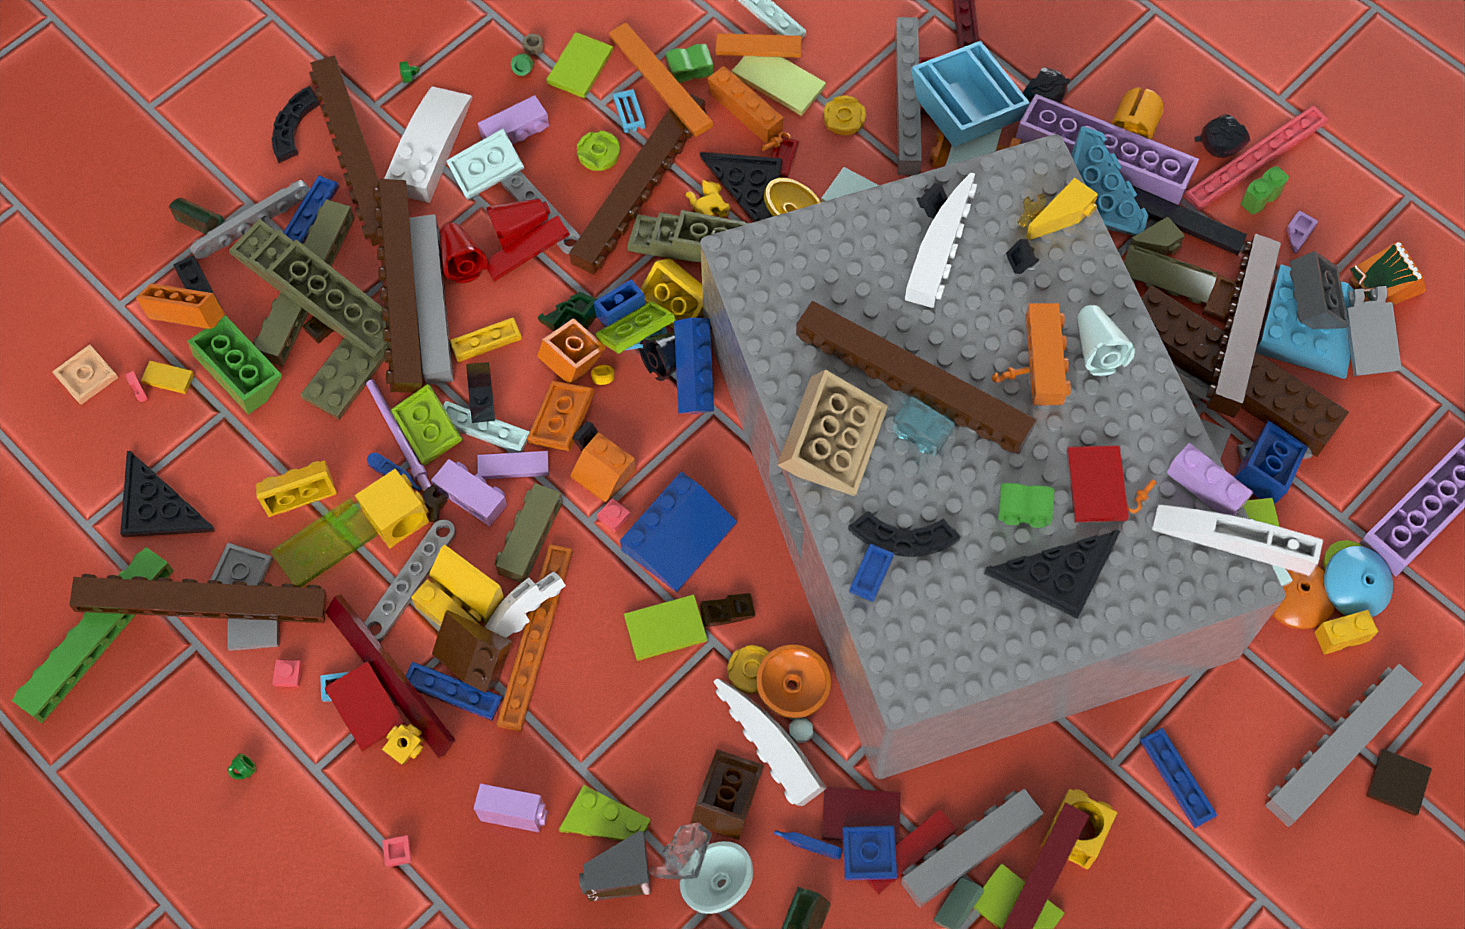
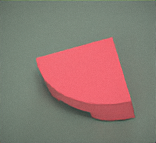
[126,371,148,402]

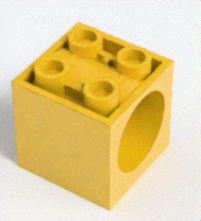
[355,469,429,549]
[1041,788,1117,870]

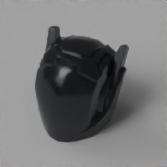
[1022,67,1070,104]
[1195,114,1250,158]

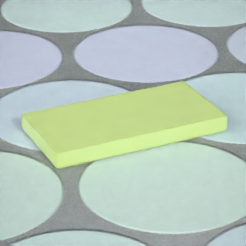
[732,56,826,116]

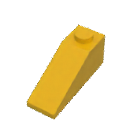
[1026,178,1098,240]
[411,580,481,627]

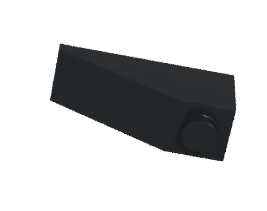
[466,362,495,423]

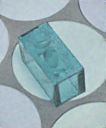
[892,396,955,457]

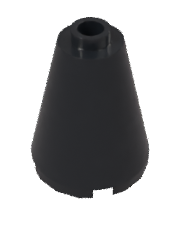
[640,331,676,381]

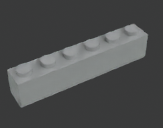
[901,789,1044,908]

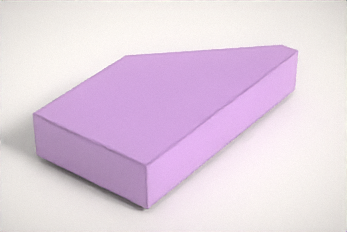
[1286,210,1319,254]

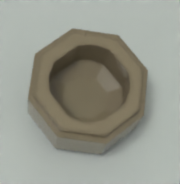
[523,34,544,55]

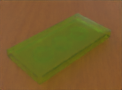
[270,498,378,588]

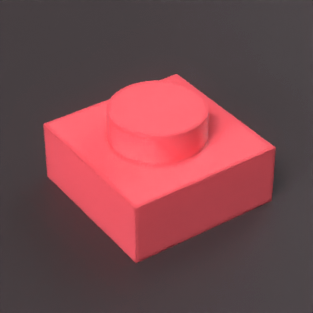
[597,498,631,532]
[272,660,302,687]
[382,835,412,867]

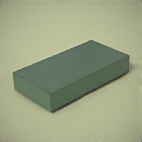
[933,877,984,929]

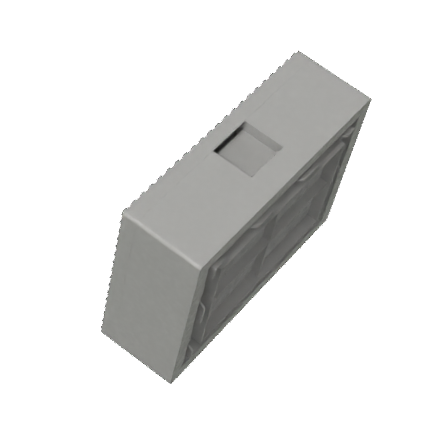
[700,134,1286,779]

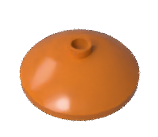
[1272,566,1335,629]
[756,645,831,718]

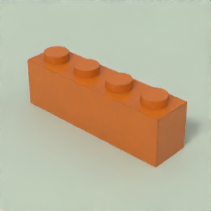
[708,66,783,144]
[136,283,225,329]
[1025,303,1071,405]

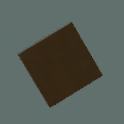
[1366,749,1432,816]

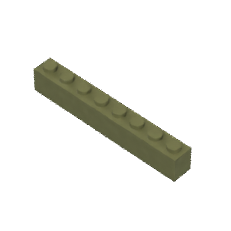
[253,200,355,366]

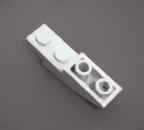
[485,571,566,638]

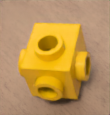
[382,724,424,765]

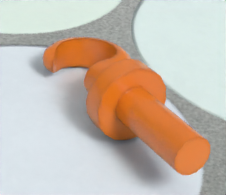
[762,132,791,151]
[992,367,1030,383]
[1127,479,1157,513]

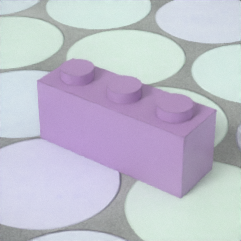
[478,95,549,144]
[1167,443,1253,516]
[431,459,507,527]

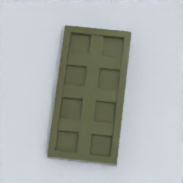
[300,338,387,420]

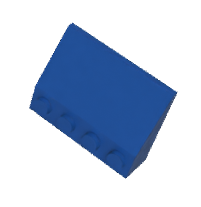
[620,471,737,592]

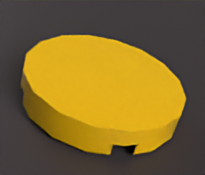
[823,96,866,135]
[727,645,770,695]

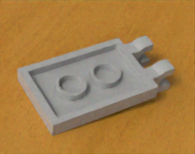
[1346,286,1402,376]

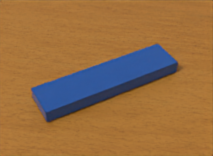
[283,176,339,244]
[406,662,503,721]
[1140,727,1218,829]

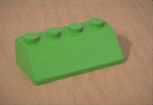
[188,315,282,415]

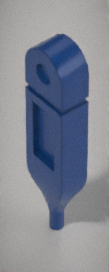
[367,453,422,491]
[774,830,843,860]

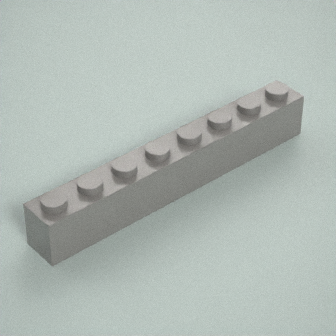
[895,17,922,175]
[409,214,454,385]
[1265,664,1423,827]

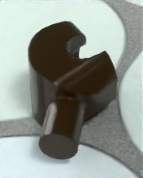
[423,485,447,523]

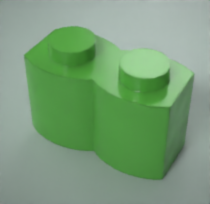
[666,44,713,83]
[1240,166,1289,215]
[998,483,1054,528]

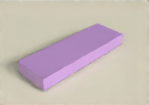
[477,451,549,479]

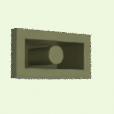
[1130,217,1185,256]

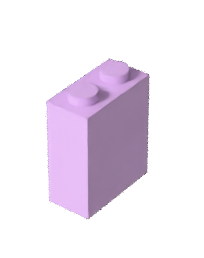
[474,784,548,833]

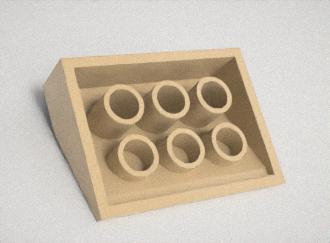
[777,369,888,496]

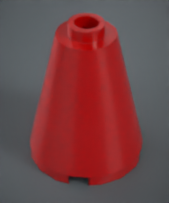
[486,198,551,249]
[440,223,488,284]

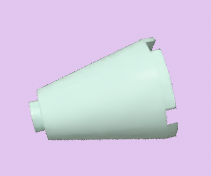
[1077,305,1135,376]

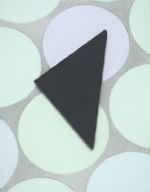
[699,152,783,222]
[120,451,215,537]
[984,529,1121,619]

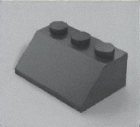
[1290,251,1349,329]

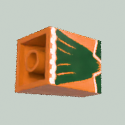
[1349,241,1426,305]

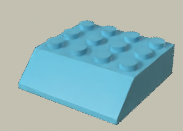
[911,41,1030,147]
[1255,265,1354,379]

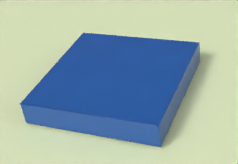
[842,826,897,880]

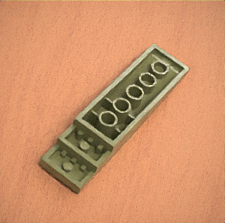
[627,210,750,262]
[229,219,387,358]

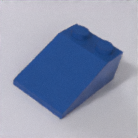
[1234,421,1308,505]

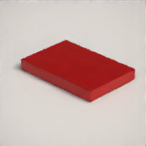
[1066,445,1129,522]
[324,661,406,751]

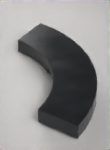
[272,86,320,163]
[848,511,961,557]

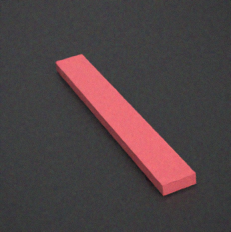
[1184,105,1329,211]

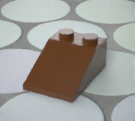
[432,610,512,693]
[691,749,764,840]

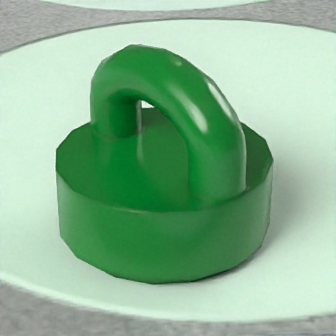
[511,53,534,76]
[399,61,420,83]
[227,753,257,780]

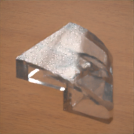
[649,822,712,879]

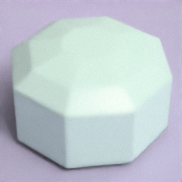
[789,718,813,743]

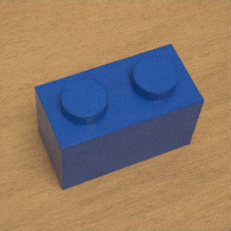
[594,279,645,327]

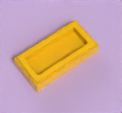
[141,361,194,394]

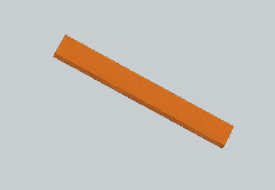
[608,22,714,137]
[497,544,573,732]

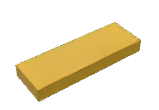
[449,317,522,362]

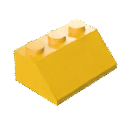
[640,259,703,329]
[256,460,337,517]
[429,544,505,624]

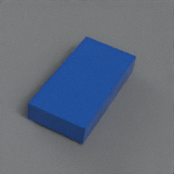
[849,544,895,602]

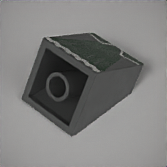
[579,831,651,901]

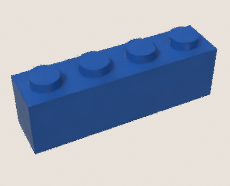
[674,317,714,414]

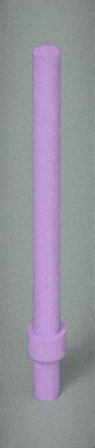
[366,379,431,491]

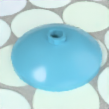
[1324,546,1393,617]

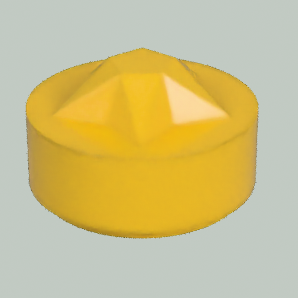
[591,365,615,385]

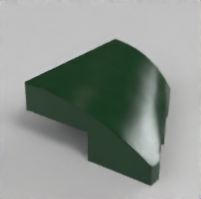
[538,292,597,331]

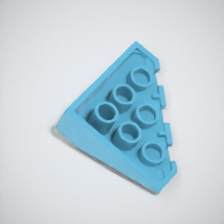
[1071,126,1148,236]

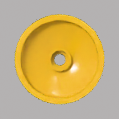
[764,178,821,217]

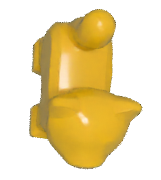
[686,180,730,218]

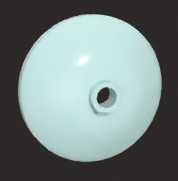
[680,841,754,914]

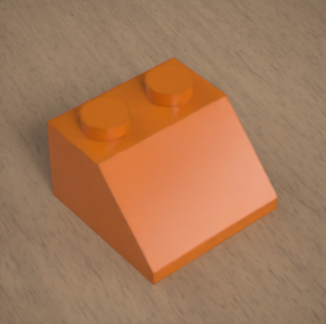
[537,318,606,384]
[570,432,636,504]

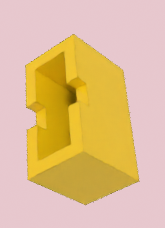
[1314,610,1378,655]

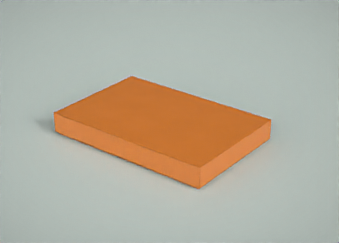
[527,381,595,451]

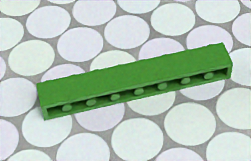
[12,547,174,723]

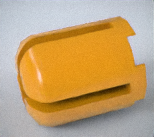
[1111,87,1164,140]

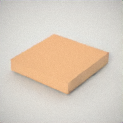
[52,344,119,405]

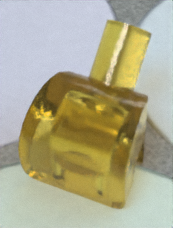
[1017,193,1046,228]

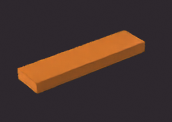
[716,33,801,58]

